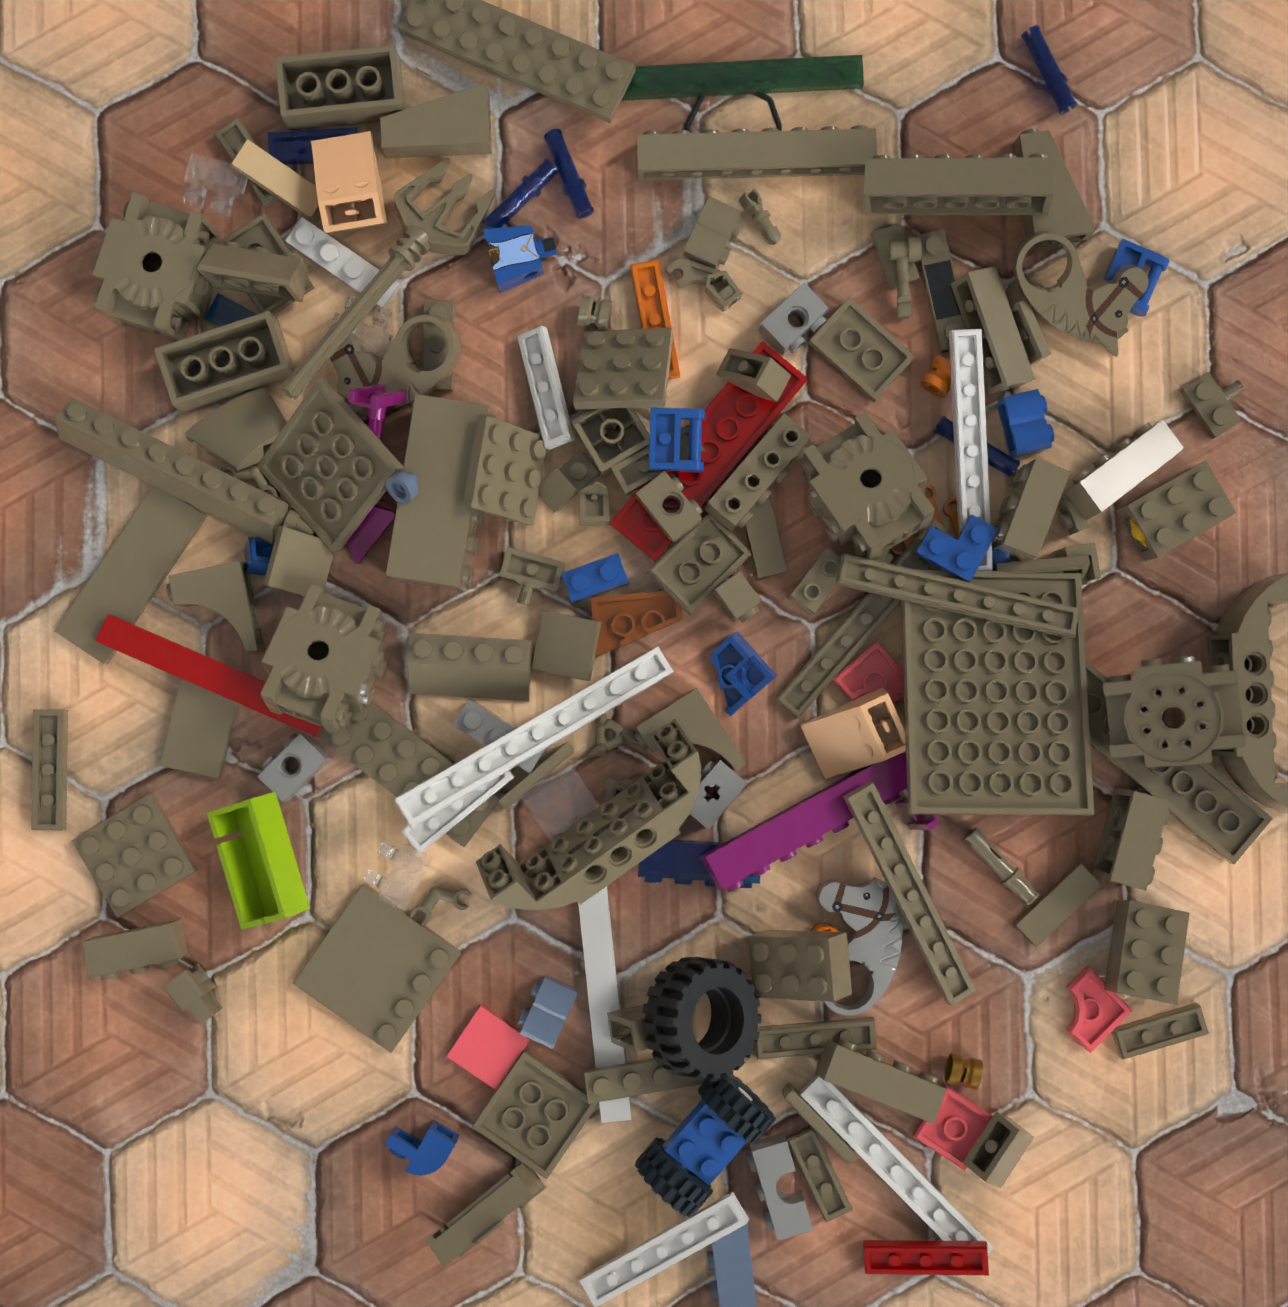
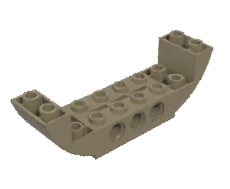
[1208,572,1288,813]
[476,719,701,910]

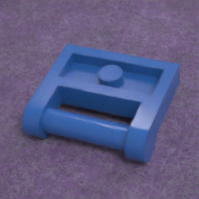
[1103,239,1170,317]
[649,407,705,473]

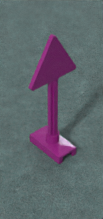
[347,384,407,564]

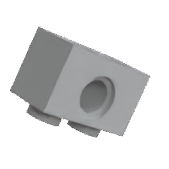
[758,282,829,356]
[257,733,332,802]

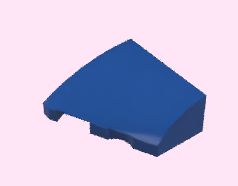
[710,631,777,716]

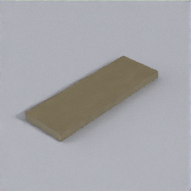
[55,486,207,664]

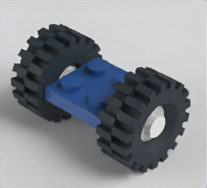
[635,1074,776,1217]

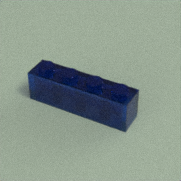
[638,839,760,888]

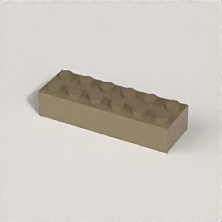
[863,154,1055,215]

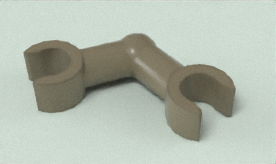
[220,466,280,499]
[410,886,471,926]

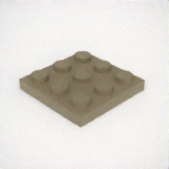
[573,328,673,409]
[462,415,546,525]
[71,793,198,918]
[472,1049,599,1179]

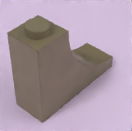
[166,561,265,653]
[634,688,746,771]

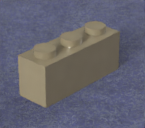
[82,919,188,981]

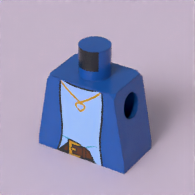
[483,225,557,293]

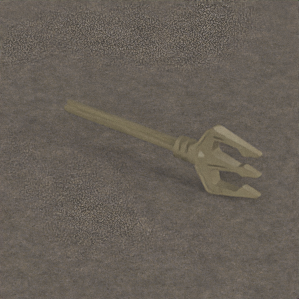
[280,158,495,400]

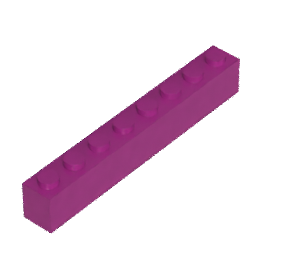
[700,751,907,892]

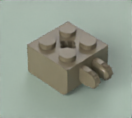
[571,408,650,478]

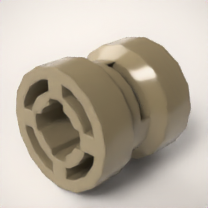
[577,295,612,330]

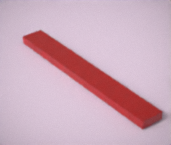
[95,614,322,737]

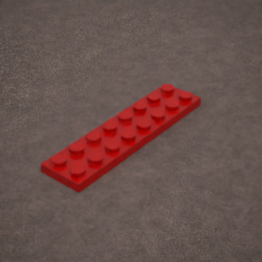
[610,341,808,563]

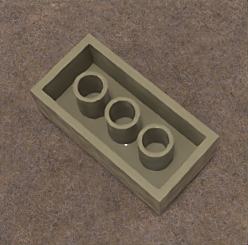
[275,45,406,131]
[154,311,295,413]

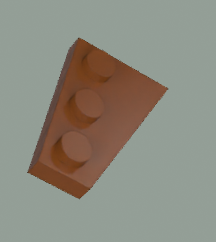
[591,591,683,657]

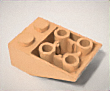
[311,131,389,234]
[800,687,906,779]

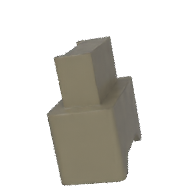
[163,963,223,1024]

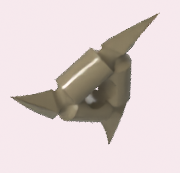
[584,713,640,758]

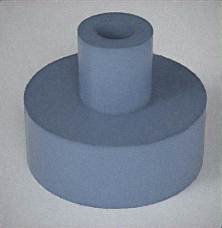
[386,471,419,504]

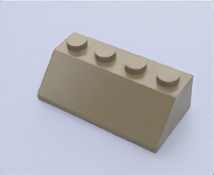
[407,633,533,701]

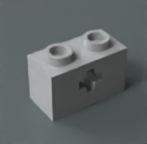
[689,759,748,830]

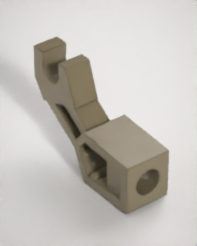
[665,258,742,312]

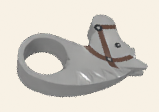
[816,877,903,1016]

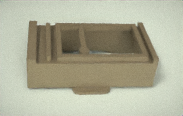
[426,1163,546,1267]

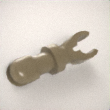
[739,189,781,245]

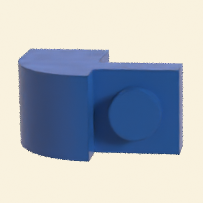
[385,1120,459,1175]

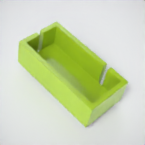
[207,792,310,930]

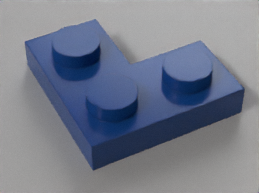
[914,515,999,582]

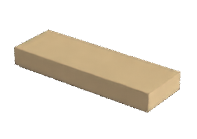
[231,139,318,220]

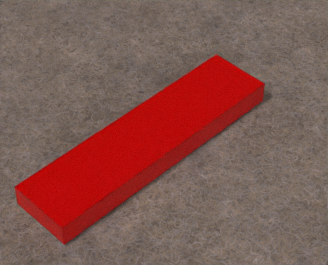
[863,1240,989,1276]

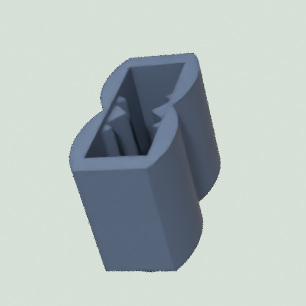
[518,975,579,1049]

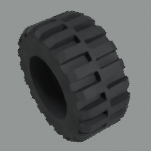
[642,957,761,1082]

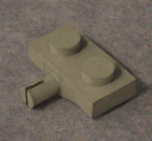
[1180,372,1245,439]
[499,547,566,606]

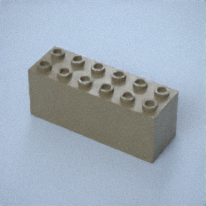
[386,394,495,592]

